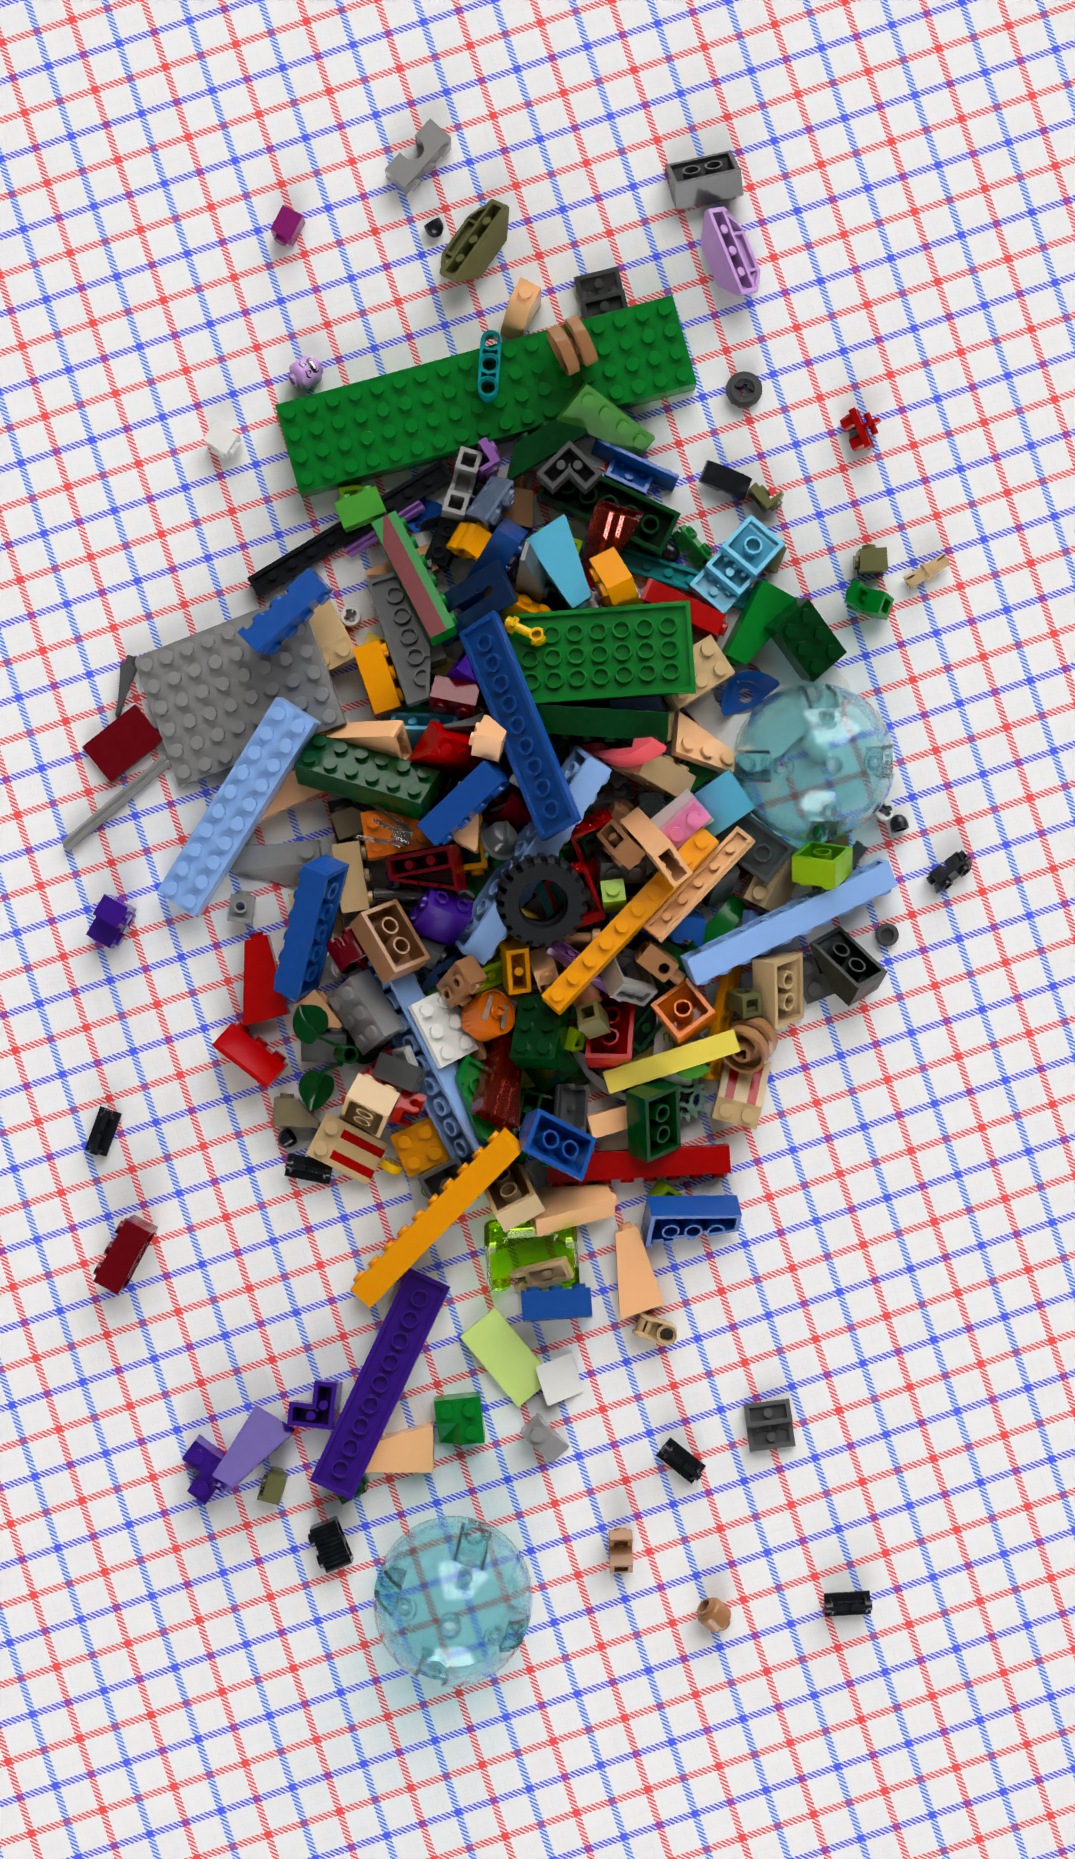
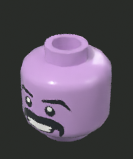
[288,356,323,390]

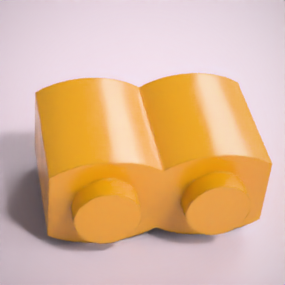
[446,521,492,560]

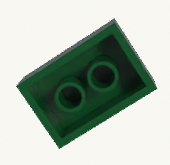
[764,597,847,682]
[509,993,572,1070]
[626,1077,681,1163]

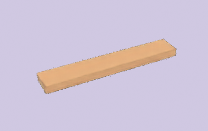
[643,826,755,943]

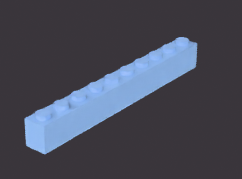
[680,858,898,985]

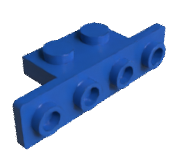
[591,438,679,496]

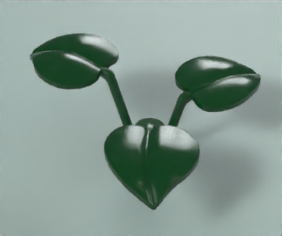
[293,1004,389,1112]

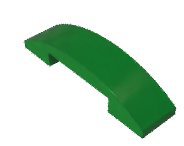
[685,894,750,951]

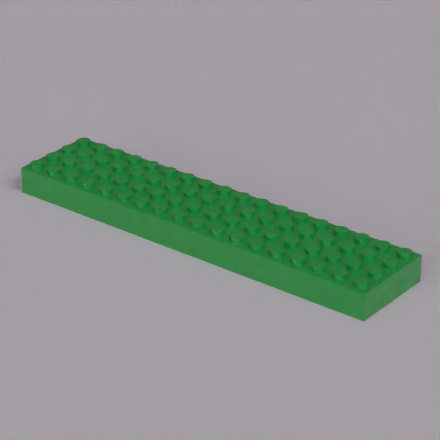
[275,295,697,499]

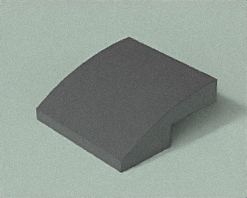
[573,266,628,319]
[744,1398,796,1452]

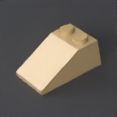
[310,599,356,674]

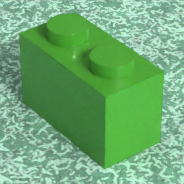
[333,485,387,533]

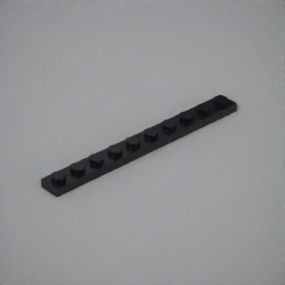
[247,459,453,599]

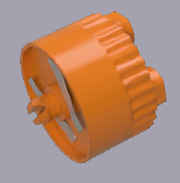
[461,989,515,1042]

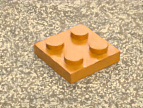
[390,1117,450,1177]

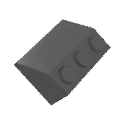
[665,150,743,210]

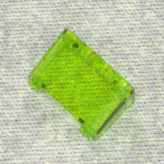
[484,1219,580,1292]

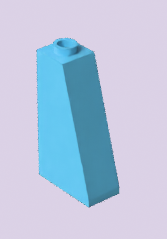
[525,514,592,610]

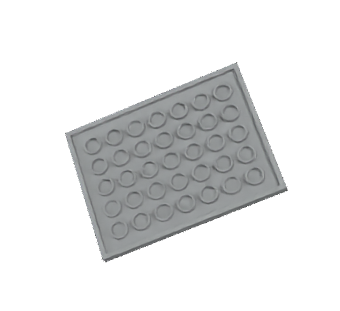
[135,604,347,787]

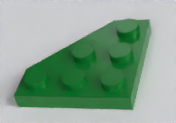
[455,1055,522,1145]

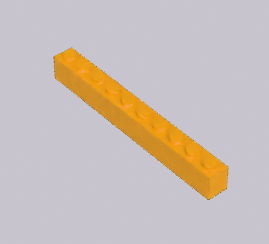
[541,826,719,1016]
[350,1127,522,1308]

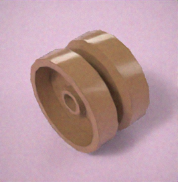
[546,314,598,376]
[722,1016,778,1074]

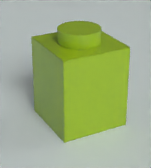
[600,878,627,913]

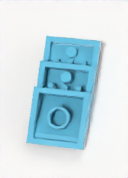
[688,514,785,614]
[694,769,756,837]

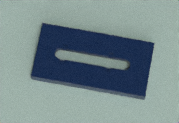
[441,559,518,647]

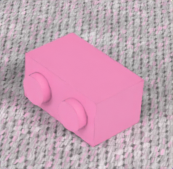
[660,796,710,850]

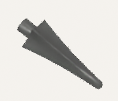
[115,655,137,717]
[442,713,484,732]

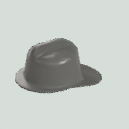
[480,820,518,861]

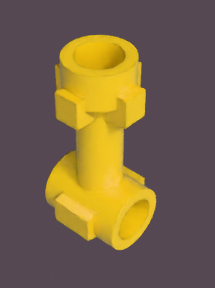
[504,616,547,647]

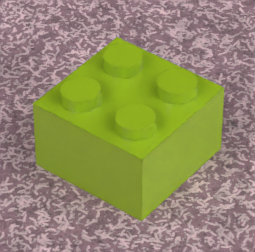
[792,841,853,890]

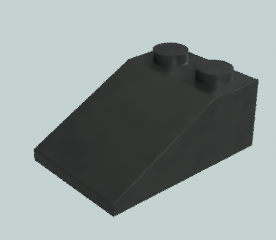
[809,926,888,1006]

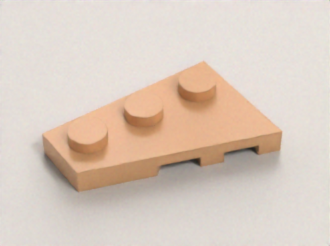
[671,711,736,774]

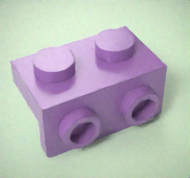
[477,437,501,483]

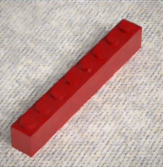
[547,1144,731,1187]

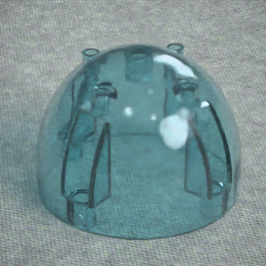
[733,683,895,842]
[373,1516,532,1687]

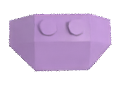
[700,206,760,296]

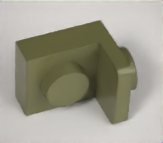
[747,483,784,513]

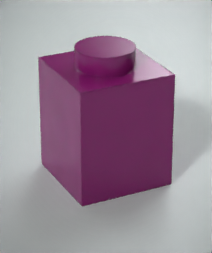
[270,205,305,247]

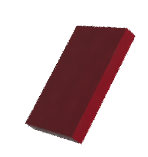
[82,704,163,783]

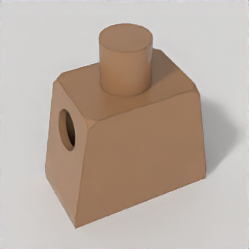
[501,475,534,532]
[634,937,686,985]

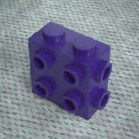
[408,887,473,946]

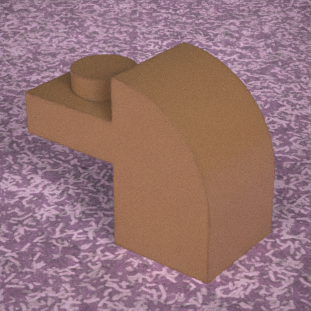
[608,1528,633,1573]

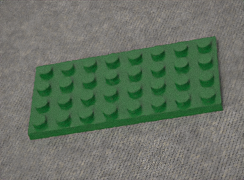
[504,600,696,705]

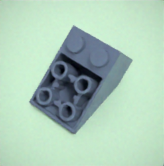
[465,476,515,532]

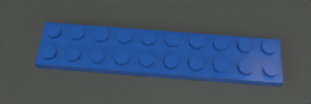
[458,610,582,841]

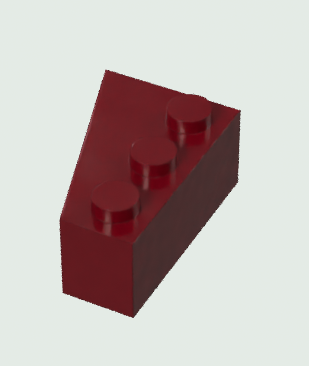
[385,844,468,891]

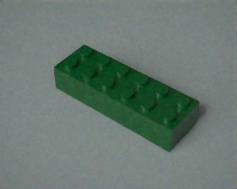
[537,476,681,558]
[536,704,675,744]
[294,734,442,821]

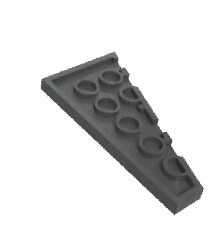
[366,559,432,708]

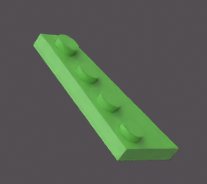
[556,382,655,456]

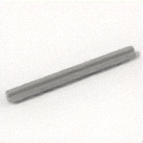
[62,755,171,850]

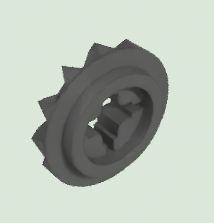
[726,371,762,408]

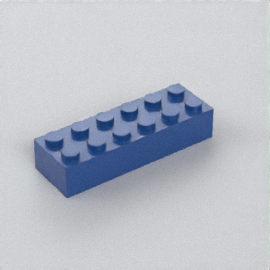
[273,854,349,1001]

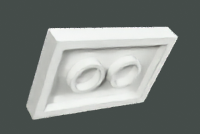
[407,991,479,1069]

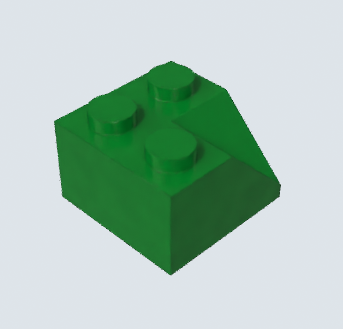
[434,1391,485,1445]

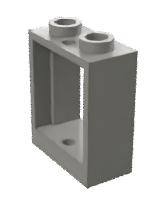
[600,946,658,1006]

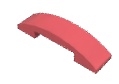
[583,737,667,767]

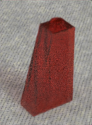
[581,499,643,588]
[469,1034,522,1131]

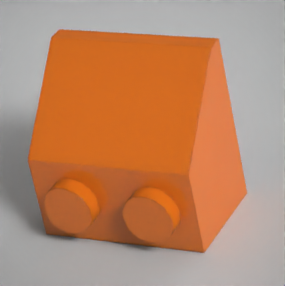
[650,977,717,1047]

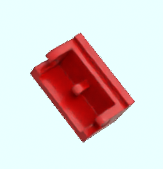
[389,1088,427,1127]

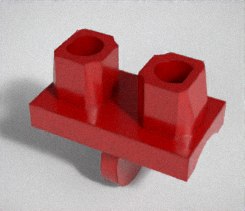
[840,407,881,451]

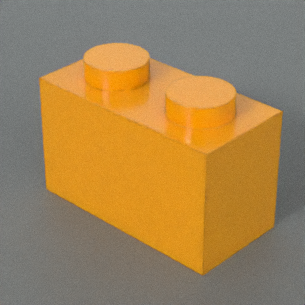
[500,940,532,995]

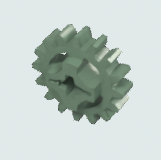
[678,1078,709,1122]

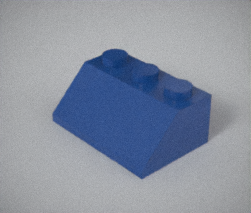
[519,1108,597,1181]
[521,1283,592,1322]

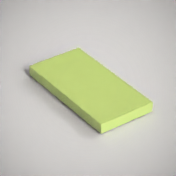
[460,1307,543,1407]

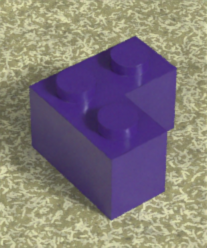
[86,894,136,948]
[287,1379,343,1430]
[182,1434,226,1504]

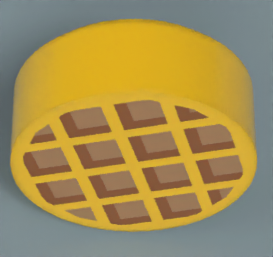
[379,1156,403,1175]

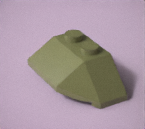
[439,199,509,283]

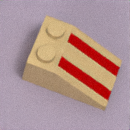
[710,1061,771,1130]
[306,1113,389,1185]

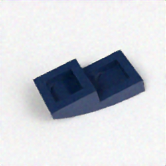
[421,951,463,992]

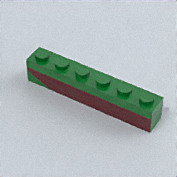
[371,510,459,646]

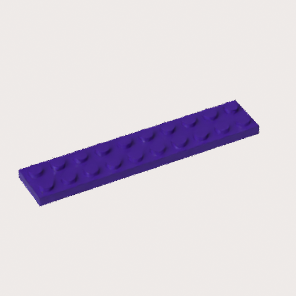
[310,1268,451,1500]

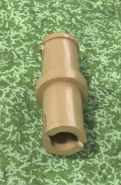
[903,553,950,589]

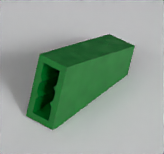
[722,580,796,667]

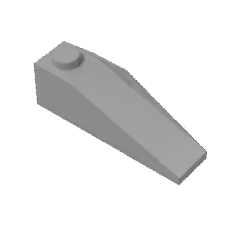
[231,840,322,887]

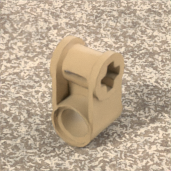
[632,1312,677,1345]

